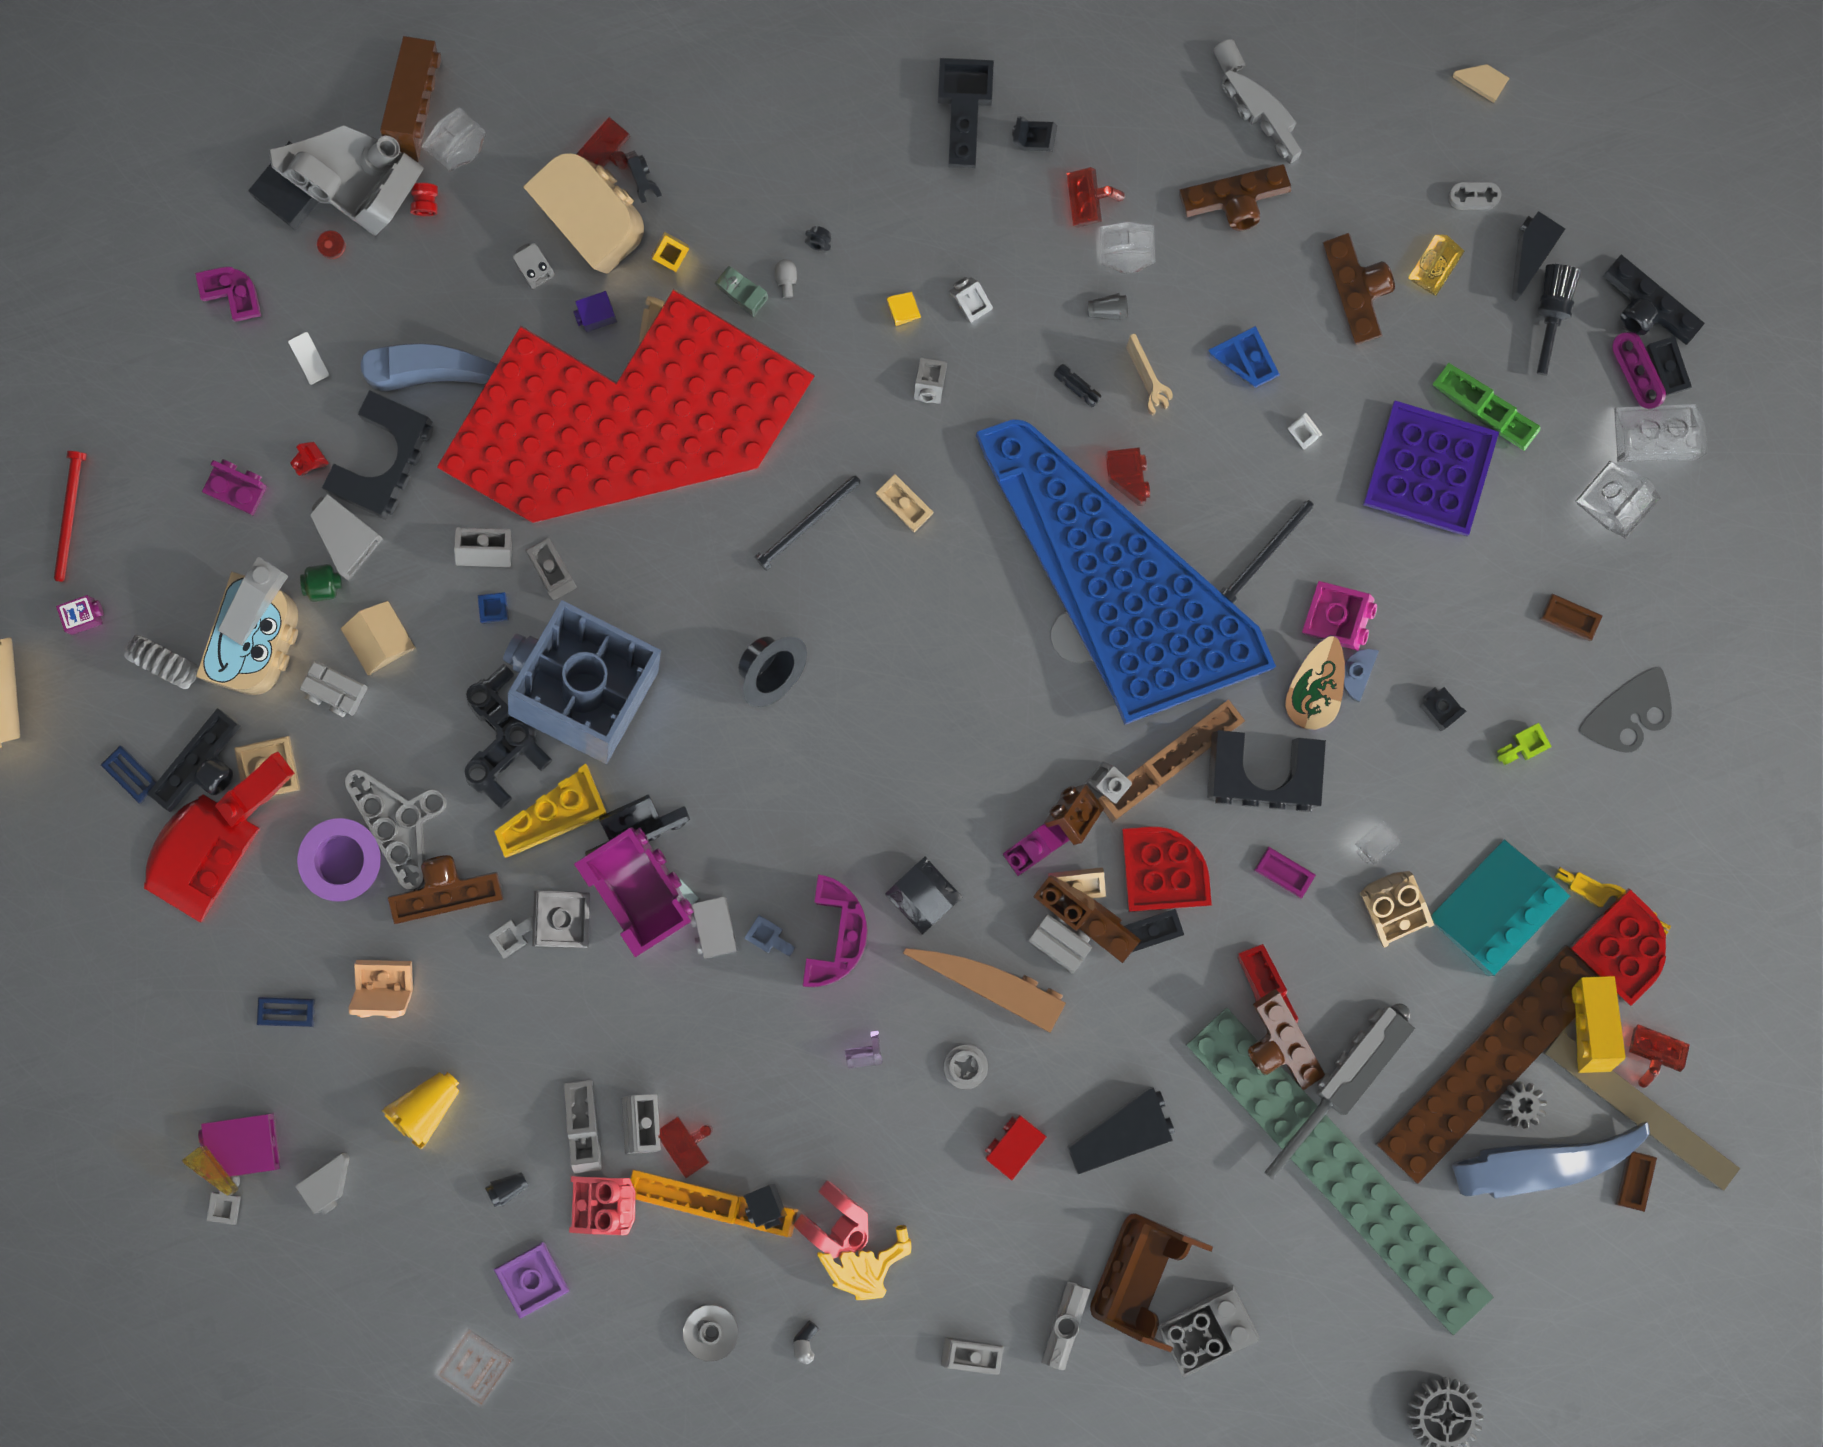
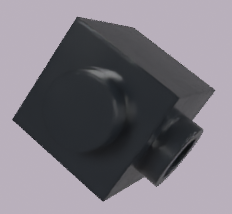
[744,1184,787,1230]

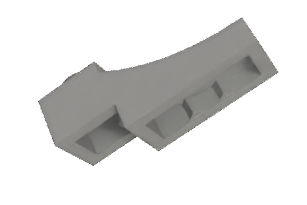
[564,1080,602,1174]

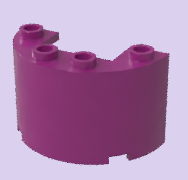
[574,827,694,957]
[803,874,868,987]

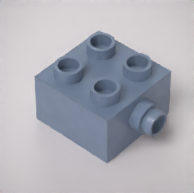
[503,600,661,764]

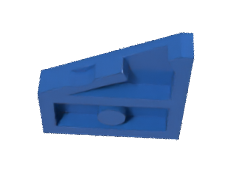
[1209,326,1280,388]

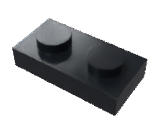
[1646,336,1692,396]
[1124,909,1184,952]

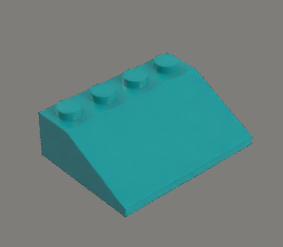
[1431,839,1570,976]

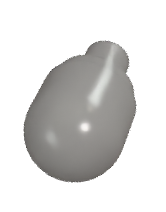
[775,259,797,298]

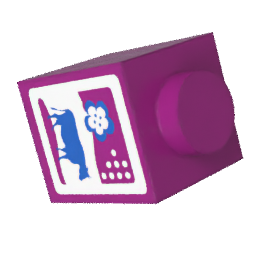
[56,595,104,635]

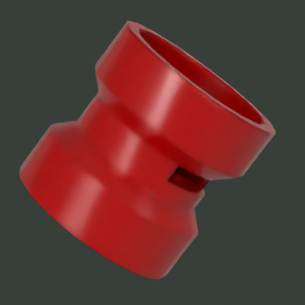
[410,183,438,216]

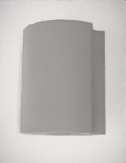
[1213,39,1246,74]

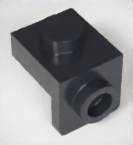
[1012,116,1058,151]

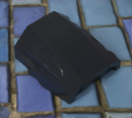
[885,856,963,935]

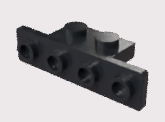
[585,794,690,856]

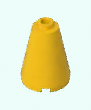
[381,1072,459,1150]

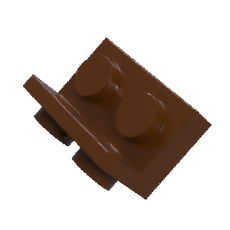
[1044,784,1104,845]

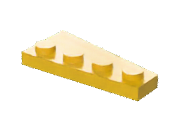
[494,763,607,858]

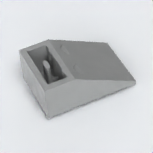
[1158,1285,1259,1378]

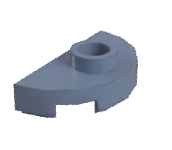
[1344,649,1379,702]

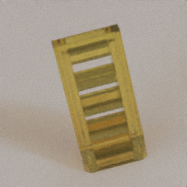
[182,1146,238,1196]

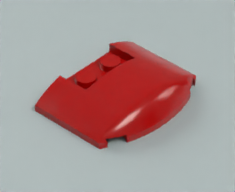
[144,794,260,923]

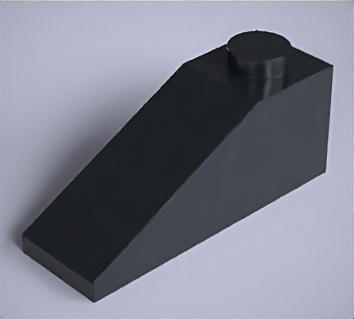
[1512,211,1565,301]

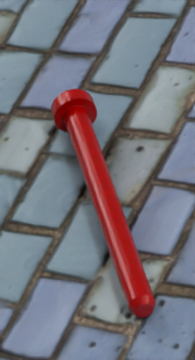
[54,451,87,582]

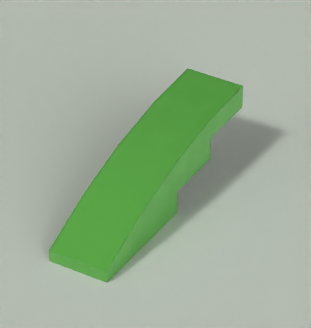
[1433,363,1541,451]

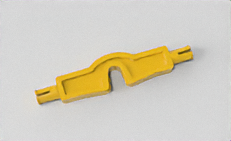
[1554,867,1671,935]

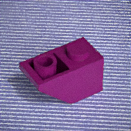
[1003,824,1069,876]

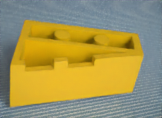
[1572,976,1626,1073]

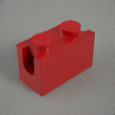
[985,1115,1047,1180]

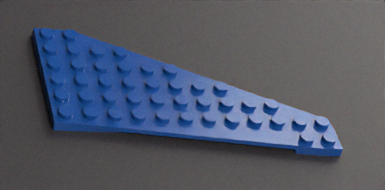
[976,419,1276,725]

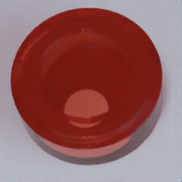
[317,230,346,259]

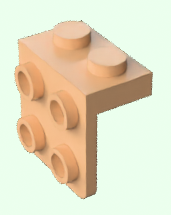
[348,960,413,1018]

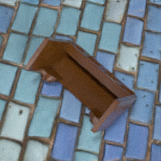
[1090,1213,1213,1352]

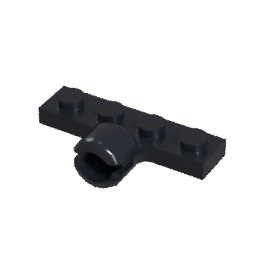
[1603,254,1705,345]
[147,708,241,812]

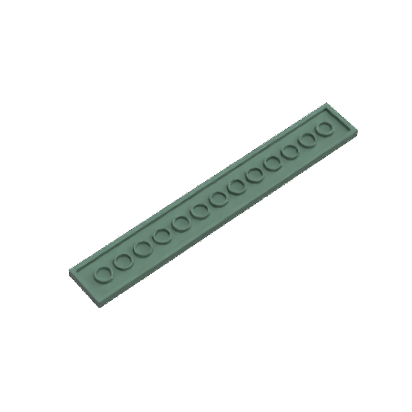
[1186,1008,1494,1336]

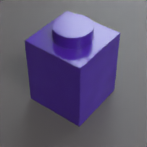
[573,291,617,332]

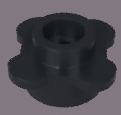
[805,226,831,251]

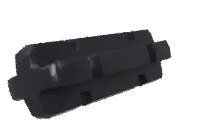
[1054,364,1102,407]

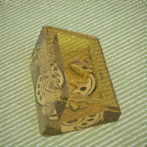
[1409,235,1465,296]

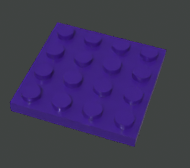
[1363,401,1499,536]

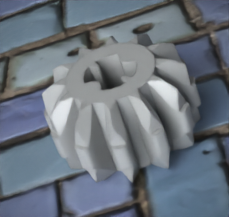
[1498,1081,1547,1129]

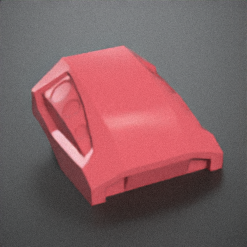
[569,1176,636,1235]

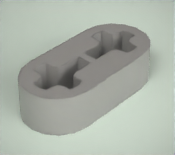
[1448,182,1502,210]

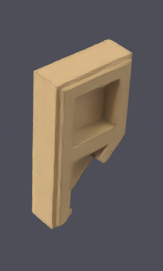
[1452,64,1510,103]

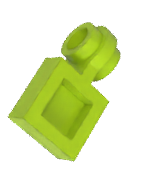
[1497,723,1552,765]

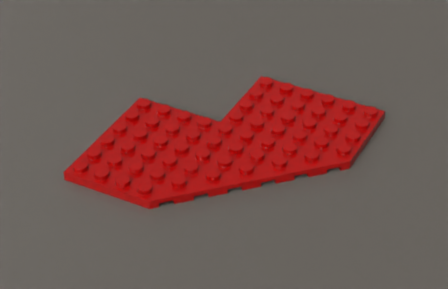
[437,289,815,523]

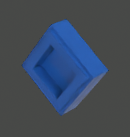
[478,592,509,623]

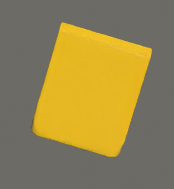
[886,292,921,327]

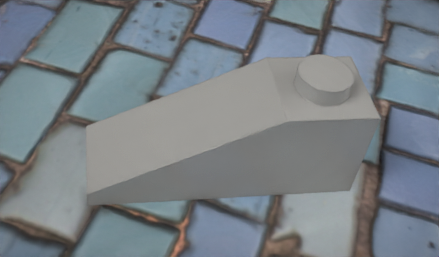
[218,557,288,646]

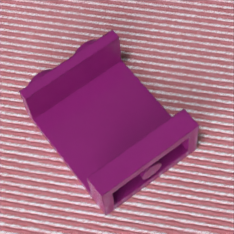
[198,1113,280,1180]

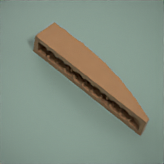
[903,948,1066,1033]

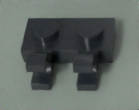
[625,150,662,203]

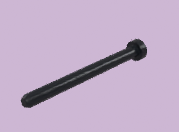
[754,475,860,571]
[1220,500,1314,604]

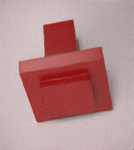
[290,442,329,476]

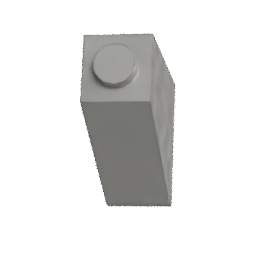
[310,494,383,581]

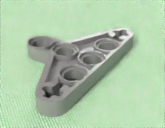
[345,770,446,890]

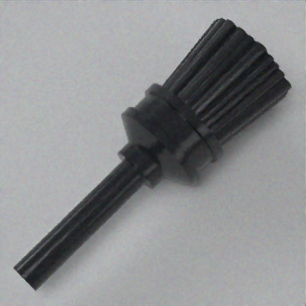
[1537,263,1581,376]

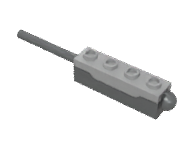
[1264,1003,1415,1179]

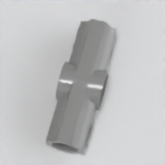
[1041,1281,1091,1371]

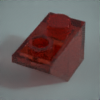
[1105,447,1150,506]

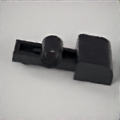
[938,58,994,168]

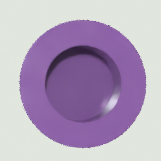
[297,818,381,901]

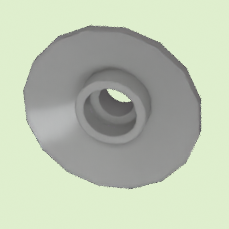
[683,1305,738,1362]

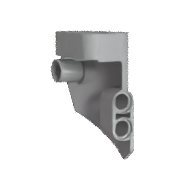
[269,125,424,236]

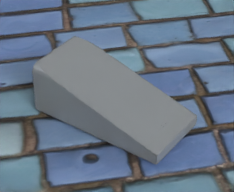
[525,538,577,600]
[941,1338,1004,1375]

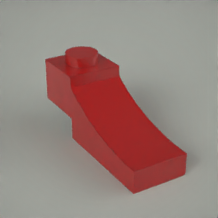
[215,752,295,827]
[1238,944,1299,1023]

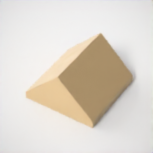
[341,601,416,676]

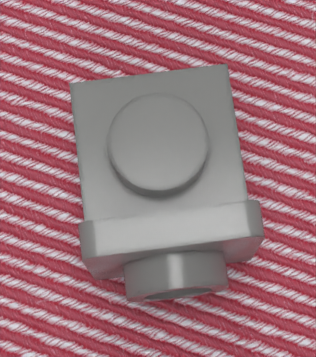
[949,277,993,323]
[914,358,947,404]
[1086,761,1132,803]

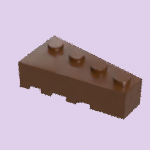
[380,36,441,162]

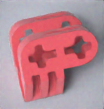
[793,1180,868,1258]

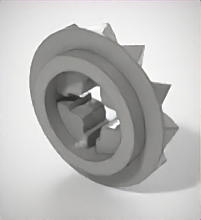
[944,1045,988,1089]

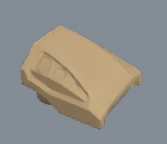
[1360,871,1434,948]

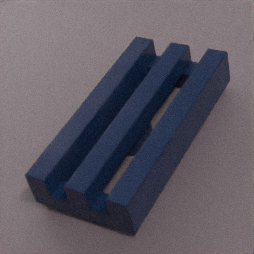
[101,746,157,804]
[257,997,315,1027]

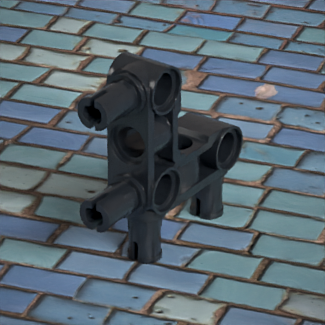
[464,664,552,809]

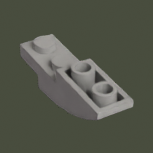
[1222,70,1302,164]

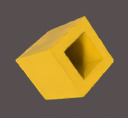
[651,231,689,272]

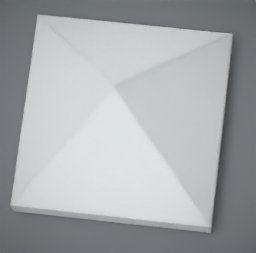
[1287,413,1323,450]

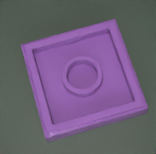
[494,1242,570,1319]

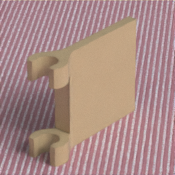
[1126,334,1173,415]

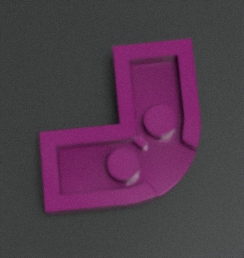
[195,267,261,322]

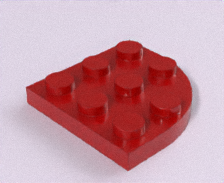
[1122,827,1212,912]
[1570,888,1666,1006]

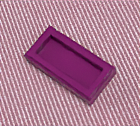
[1254,846,1316,899]

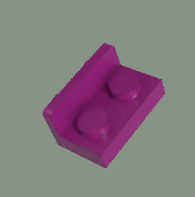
[202,459,267,516]

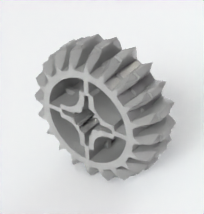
[124,635,199,689]
[1407,1377,1484,1447]

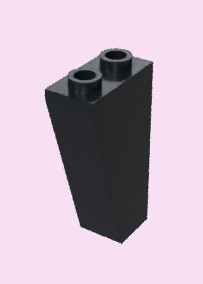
[1067,1087,1175,1174]

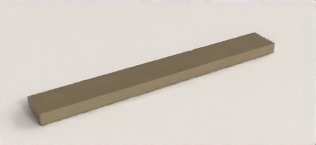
[1544,1032,1740,1191]

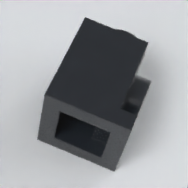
[1420,687,1467,731]

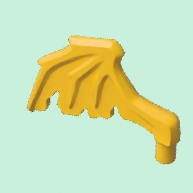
[817,1225,911,1300]

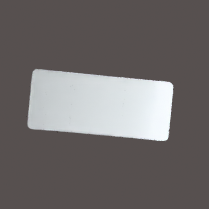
[288,332,329,385]

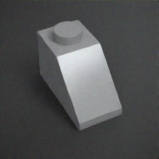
[295,1153,350,1214]

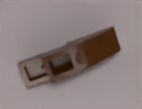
[1033,875,1141,963]

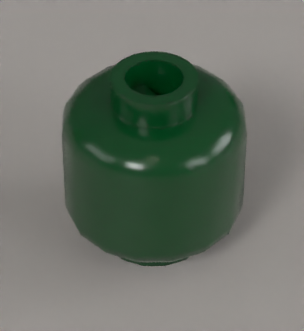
[300,564,342,602]

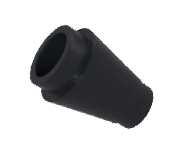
[485,1172,529,1207]

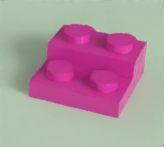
[1302,581,1377,651]

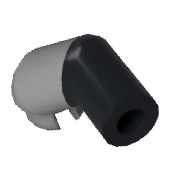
[793,1320,819,1364]

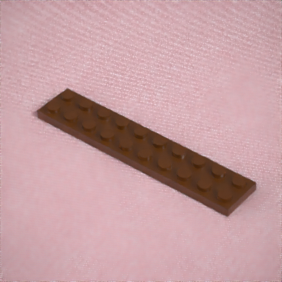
[1376,945,1600,1184]

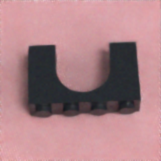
[322,390,433,519]
[1207,730,1326,812]

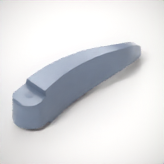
[361,343,498,392]
[1452,1122,1650,1199]

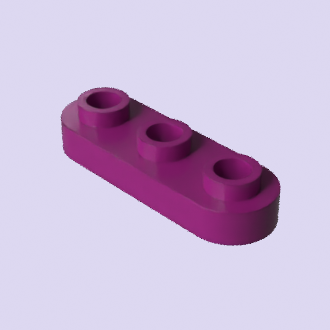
[1613,332,1666,409]

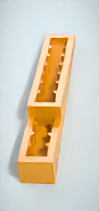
[630,1170,798,1237]

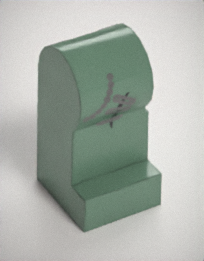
[715,266,768,317]

